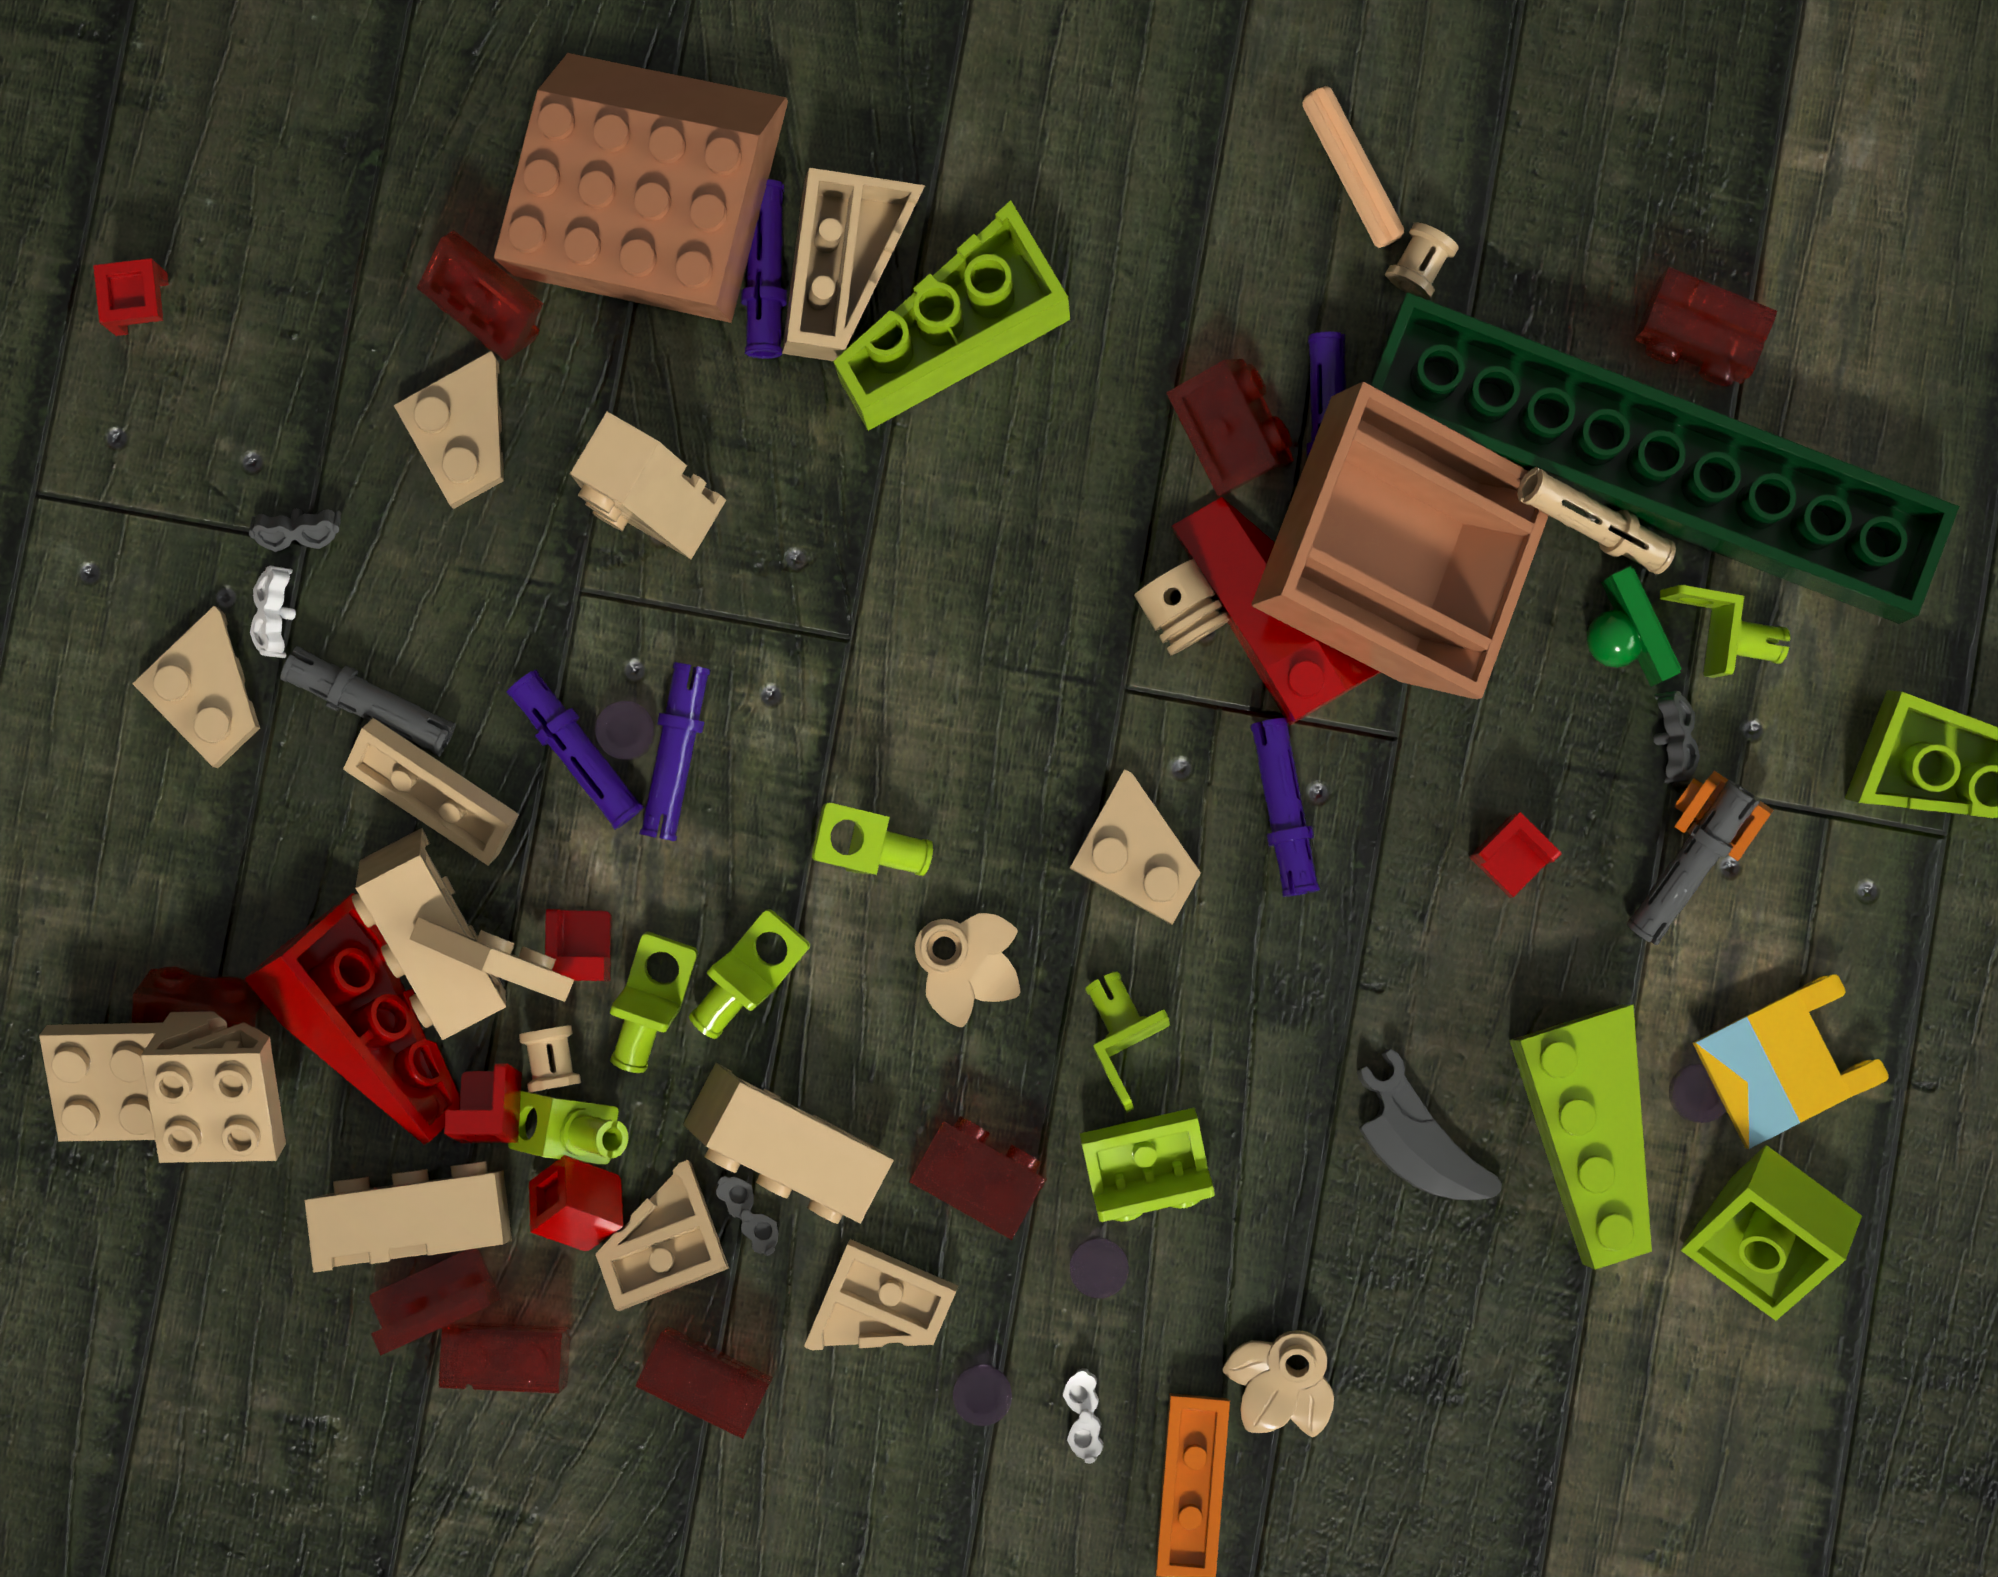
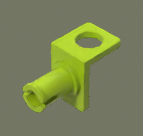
[1659,585,1790,678]
[812,803,933,876]
[689,909,810,1039]
[610,932,698,1073]
[1085,972,1170,1113]
[508,1091,628,1165]

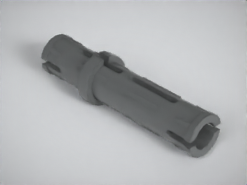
[280,646,456,757]
[1626,780,1760,945]

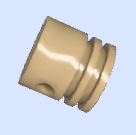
[1134,559,1230,656]

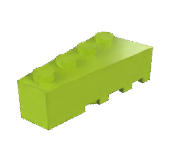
[834,200,1070,431]
[1845,690,1998,818]
[1509,1004,1652,1270]

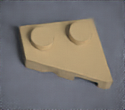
[394,351,504,509]
[132,606,260,768]
[1070,769,1201,925]
[409,917,574,1002]
[596,1160,729,1311]
[804,1239,958,1350]

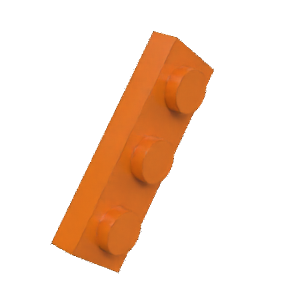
[1155,1393,1230,1577]

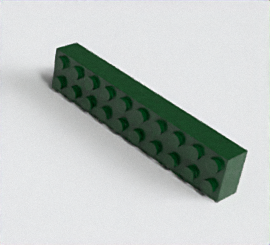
[1369,292,1960,624]

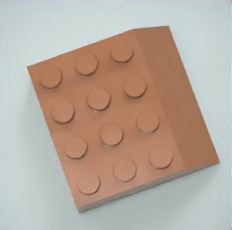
[494,53,788,323]
[1251,382,1549,700]

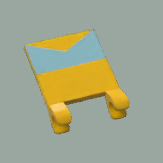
[1693,974,1889,1149]

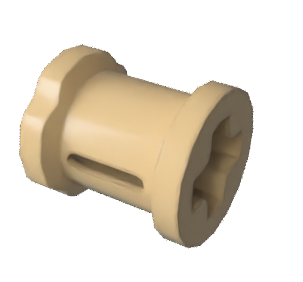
[1385,222,1459,300]
[519,1025,581,1092]

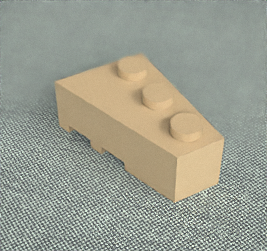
[782,168,925,361]
[570,412,726,560]
[352,828,506,1040]
[683,1063,894,1224]
[305,1161,512,1273]

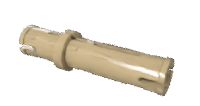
[1517,467,1676,574]

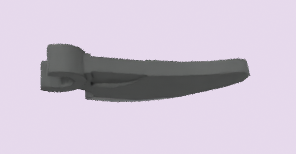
[1357,1049,1502,1200]

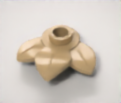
[915,913,1020,1027]
[1223,1330,1334,1437]

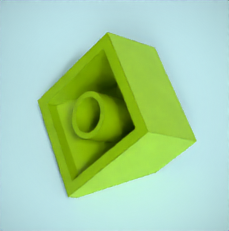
[1681,1145,1862,1321]

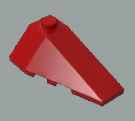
[1171,497,1381,726]
[244,893,460,1145]

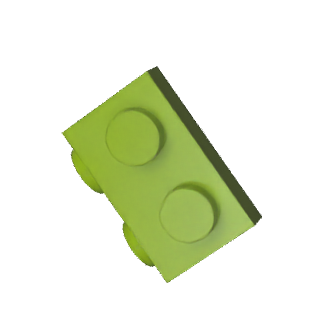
[1079,1108,1215,1222]

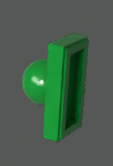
[1586,567,1681,687]

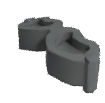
[249,508,342,552]
[1653,691,1700,784]
[716,1176,779,1256]

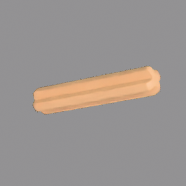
[1303,86,1404,248]

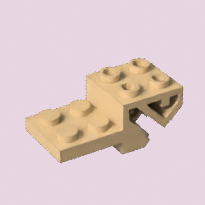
[39,1011,286,1163]

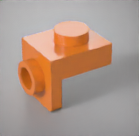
[1674,771,1774,861]

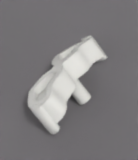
[250,566,296,658]
[1062,1368,1104,1464]

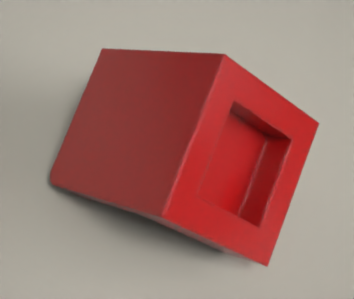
[93,258,169,336]
[1469,812,1562,898]
[545,909,612,981]
[444,1063,522,1143]
[529,1155,623,1251]

